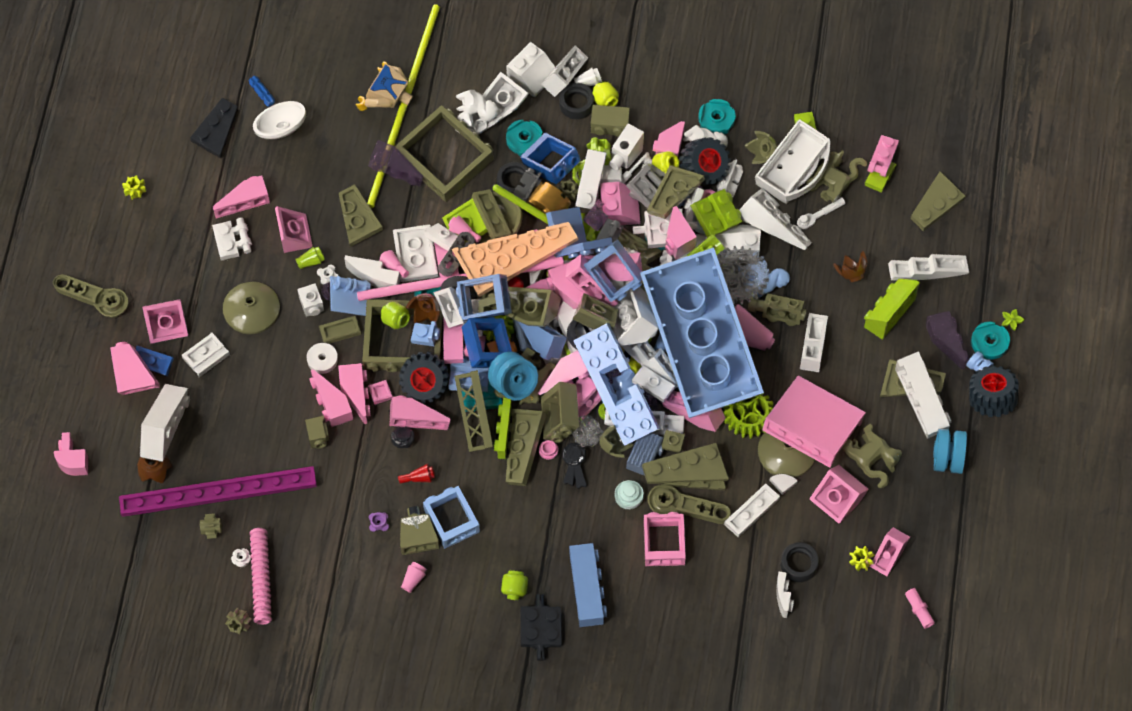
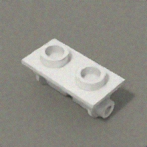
[716,160,743,197]

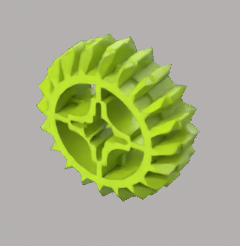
[723,394,773,439]

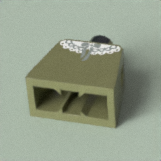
[400,506,439,555]

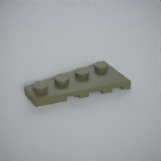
[506,409,546,486]
[641,443,728,484]

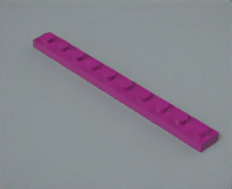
[119,466,317,517]

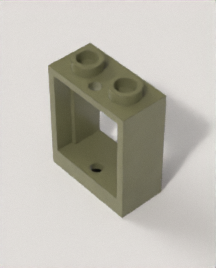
[541,381,579,443]

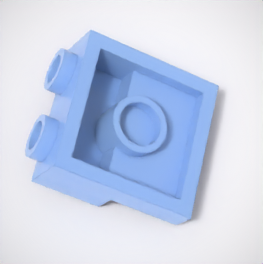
[449,351,489,392]

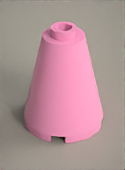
[735,304,775,351]

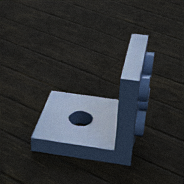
[546,207,612,259]

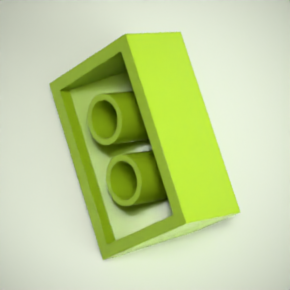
[864,279,920,340]

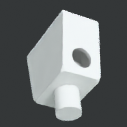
[609,124,644,170]

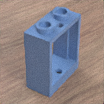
[584,240,642,302]
[456,274,512,320]

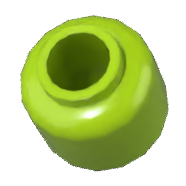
[381,301,410,330]
[501,571,528,600]

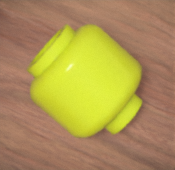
[592,82,619,106]
[652,151,679,174]

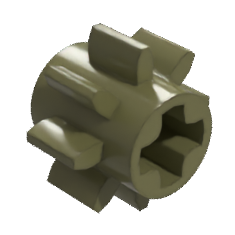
[557,179,578,202]
[200,514,222,539]
[225,608,251,634]

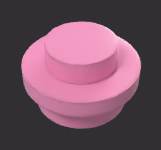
[539,440,558,460]

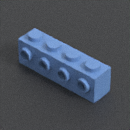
[569,543,607,627]

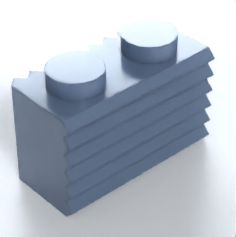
[626,433,664,476]

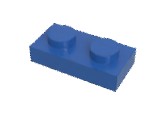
[136,346,174,376]

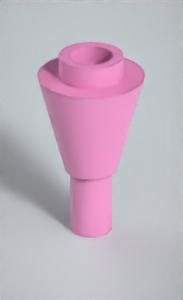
[448,216,481,243]
[379,250,409,278]

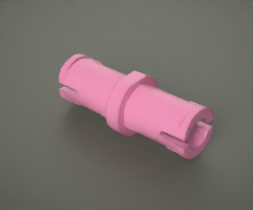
[905,588,935,629]

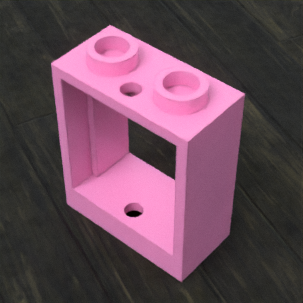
[644,512,685,566]

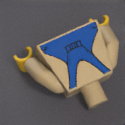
[356,62,413,111]

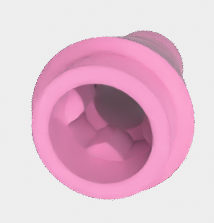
[401,562,427,593]

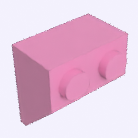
[600,182,640,225]
[665,206,697,260]
[810,465,869,524]

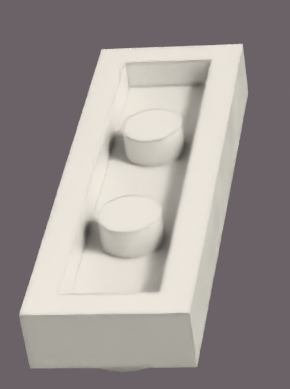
[724,484,780,538]

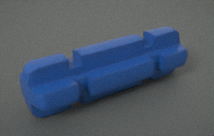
[249,76,275,107]

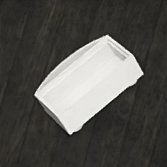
[755,119,830,204]

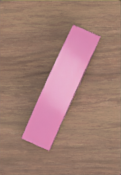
[444,318,464,364]

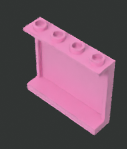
[762,376,866,467]

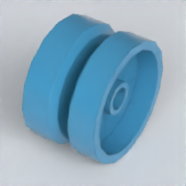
[488,352,538,401]
[933,429,967,474]

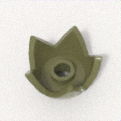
[745,131,778,164]
[600,425,634,458]

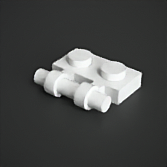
[212,218,252,261]

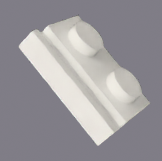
[182,333,230,377]

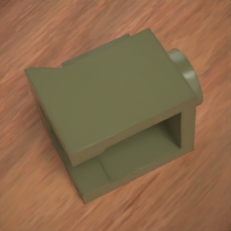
[305,416,329,449]

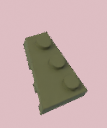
[880,359,946,397]

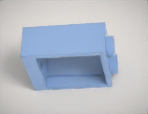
[423,486,480,549]

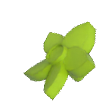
[1002,309,1024,331]

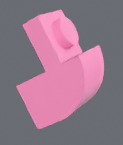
[54,432,88,476]

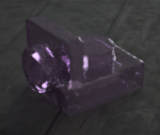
[583,199,608,231]

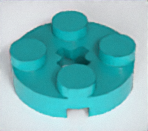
[698,99,735,134]
[506,120,542,156]
[971,322,1010,359]

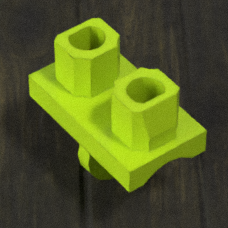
[687,234,725,256]

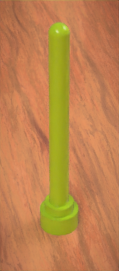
[493,184,548,224]

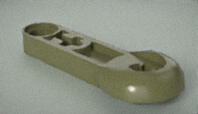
[53,274,128,318]
[648,484,730,524]

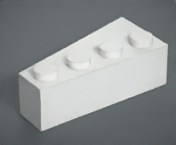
[895,351,951,439]
[140,384,190,461]

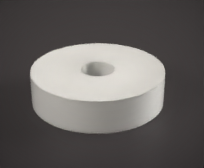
[307,343,338,374]

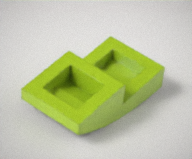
[865,162,896,193]

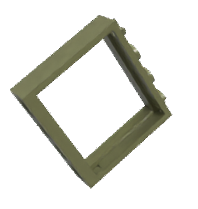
[393,105,494,202]
[362,299,443,372]

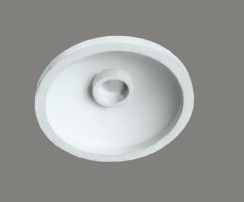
[253,101,306,139]

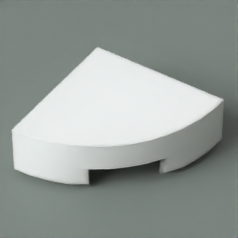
[770,474,798,495]

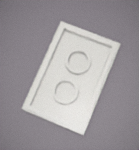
[393,225,438,282]

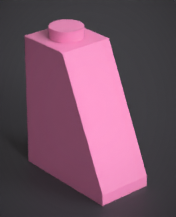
[110,342,160,395]

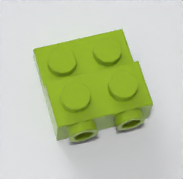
[690,189,742,238]

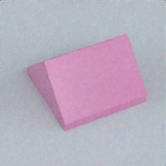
[275,206,312,253]
[143,299,188,343]

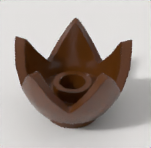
[833,251,867,282]
[405,293,440,324]
[137,455,172,483]

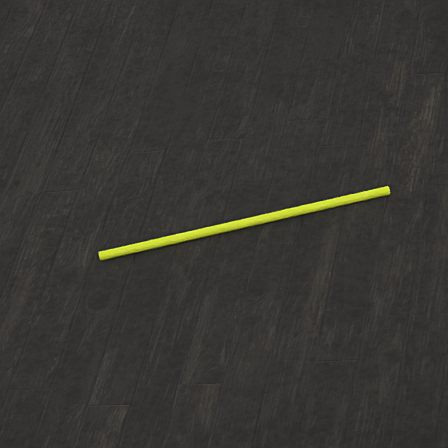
[367,5,440,208]

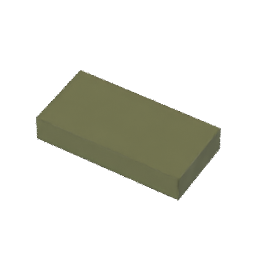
[319,315,361,344]

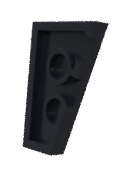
[190,98,238,159]

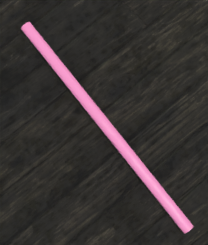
[357,257,564,301]

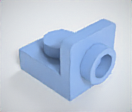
[411,321,440,346]

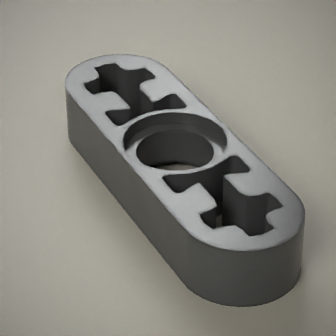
[438,232,474,277]

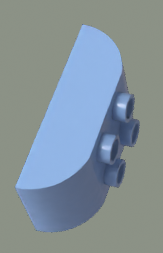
[640,248,764,418]

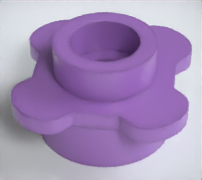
[369,512,389,532]

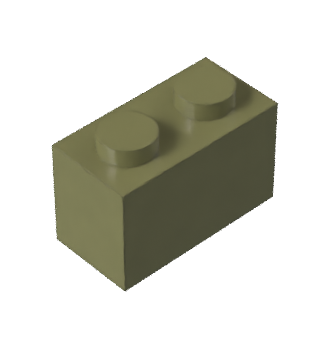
[591,105,630,137]

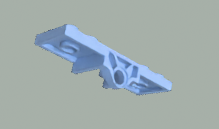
[573,323,660,446]

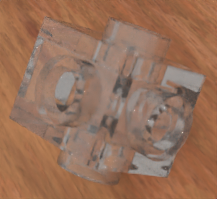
[572,415,603,447]

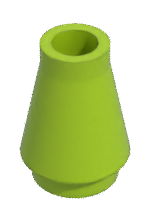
[296,246,325,269]

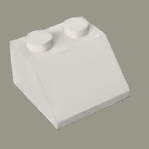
[507,42,555,97]

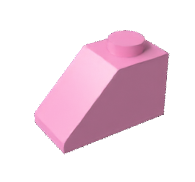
[653,121,685,157]
[575,376,602,421]
[870,527,910,576]

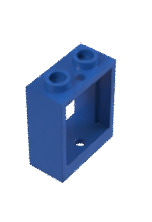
[520,133,581,185]
[461,317,512,368]

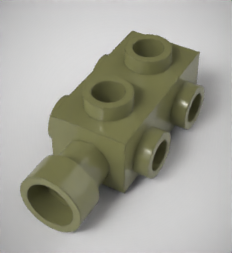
[748,294,807,326]

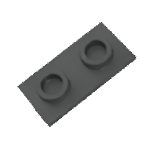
[513,168,542,202]
[594,218,624,255]

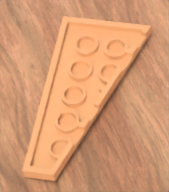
[452,222,579,297]

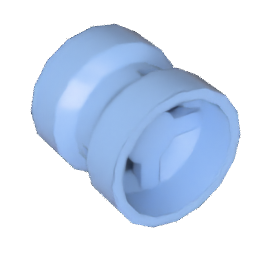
[966,351,994,371]

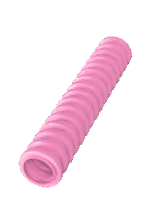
[250,528,272,625]

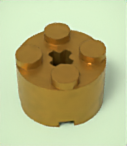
[527,182,571,214]

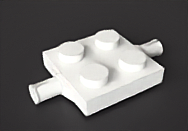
[633,209,697,248]

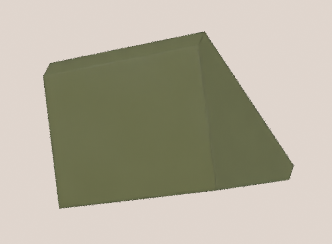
[572,293,618,330]

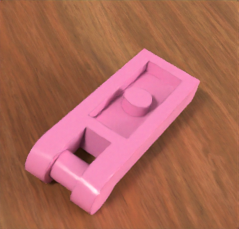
[867,135,899,177]

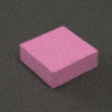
[368,380,392,405]

